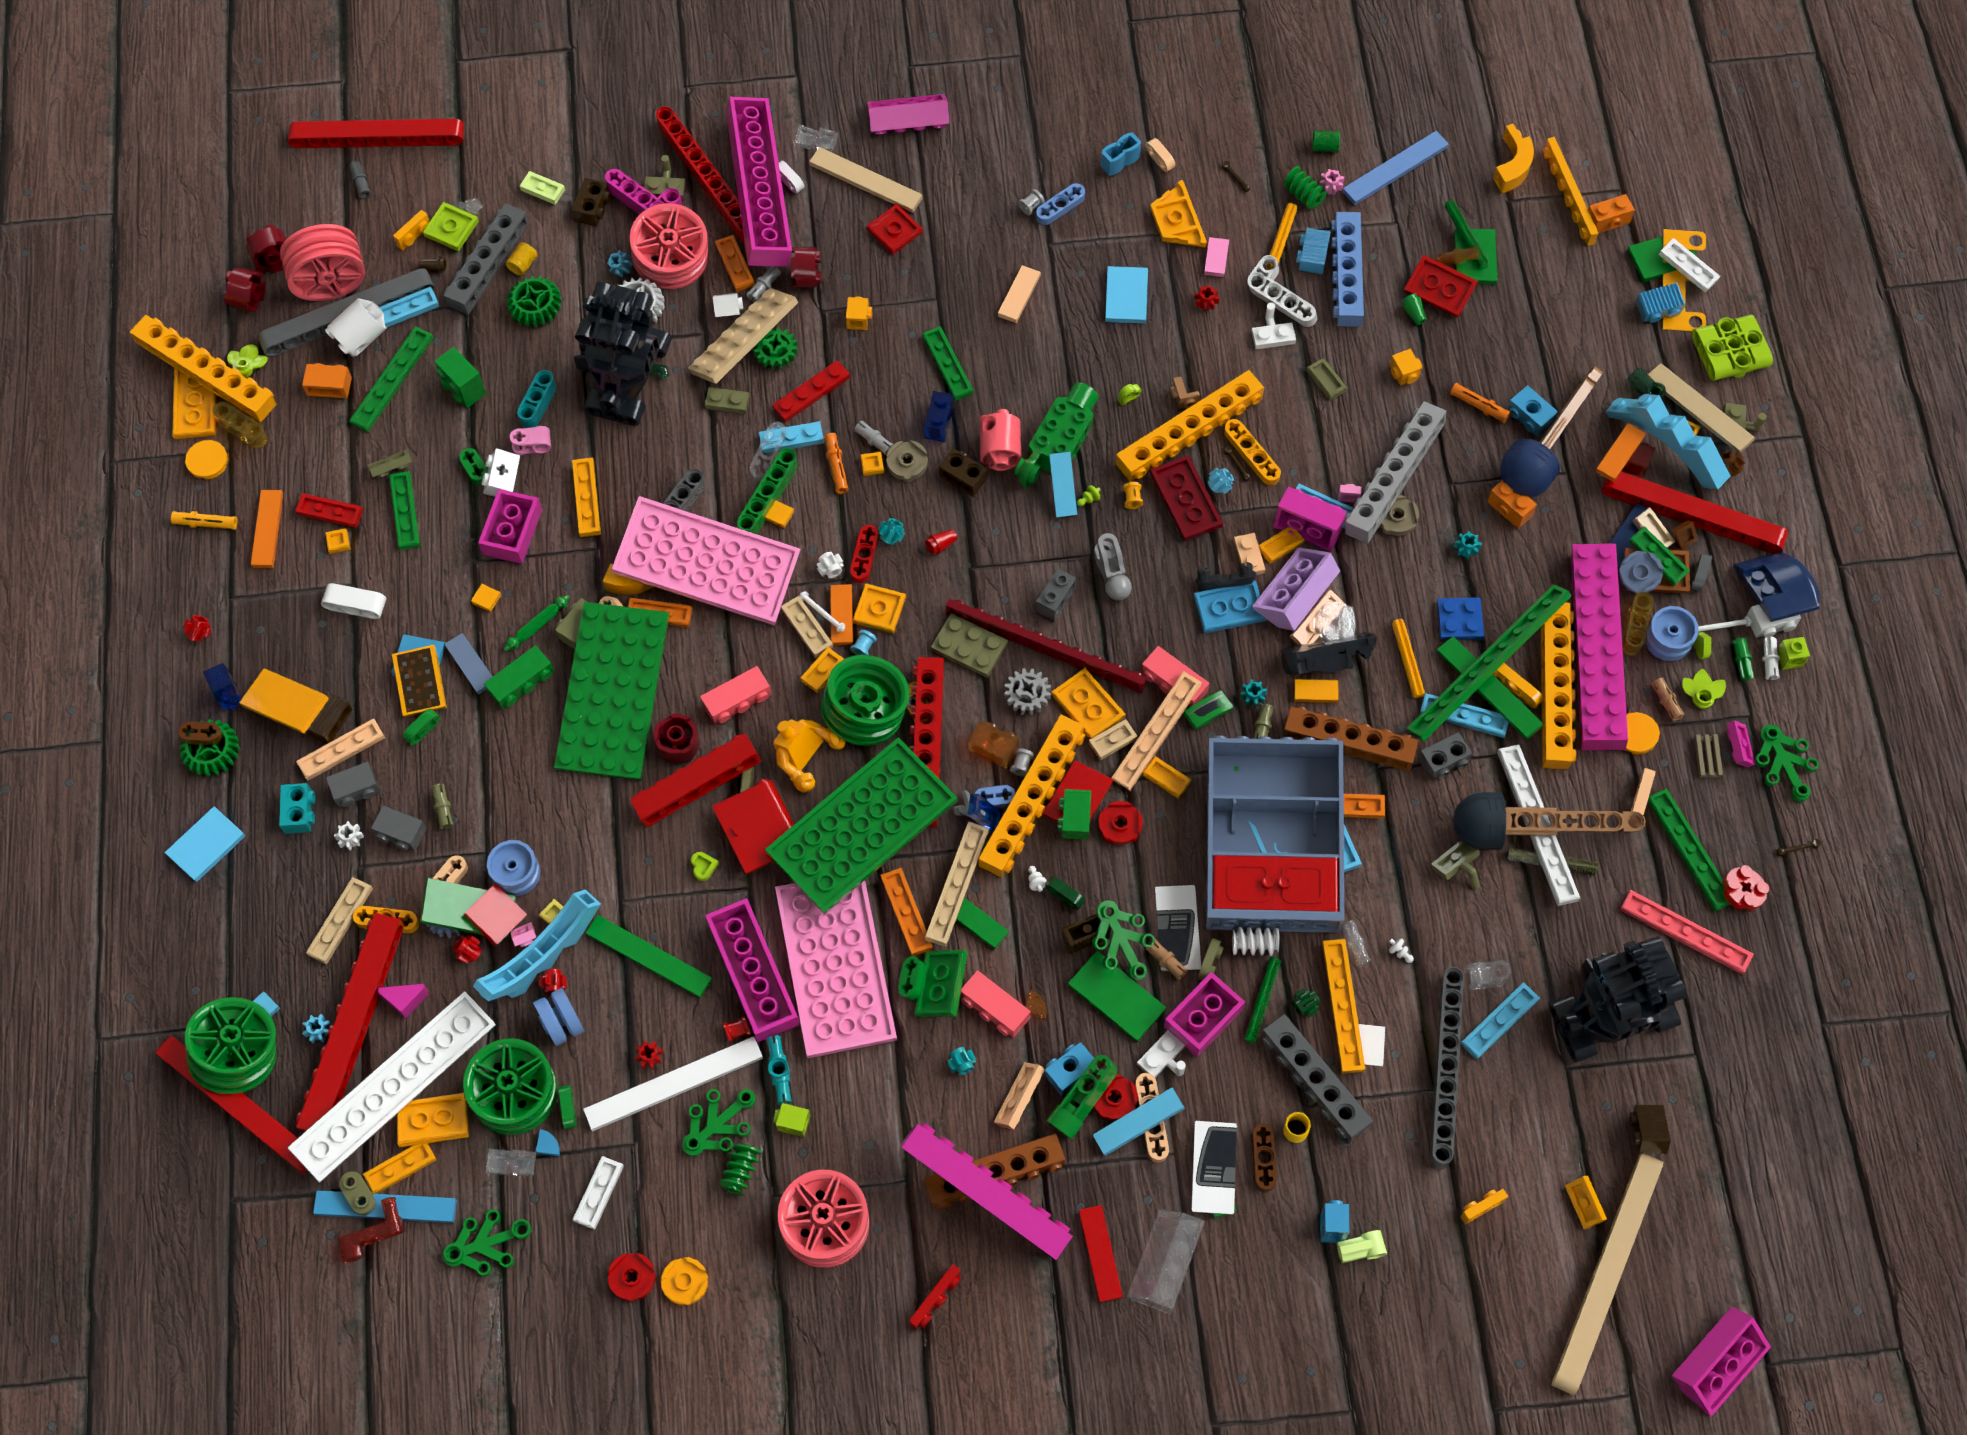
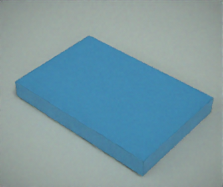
[1194,580,1266,634]

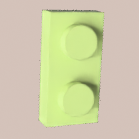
[520,171,565,205]

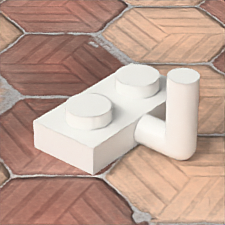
[1251,303,1296,350]
[1137,1030,1186,1078]

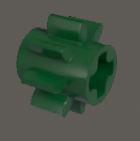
[1292,988,1321,1018]

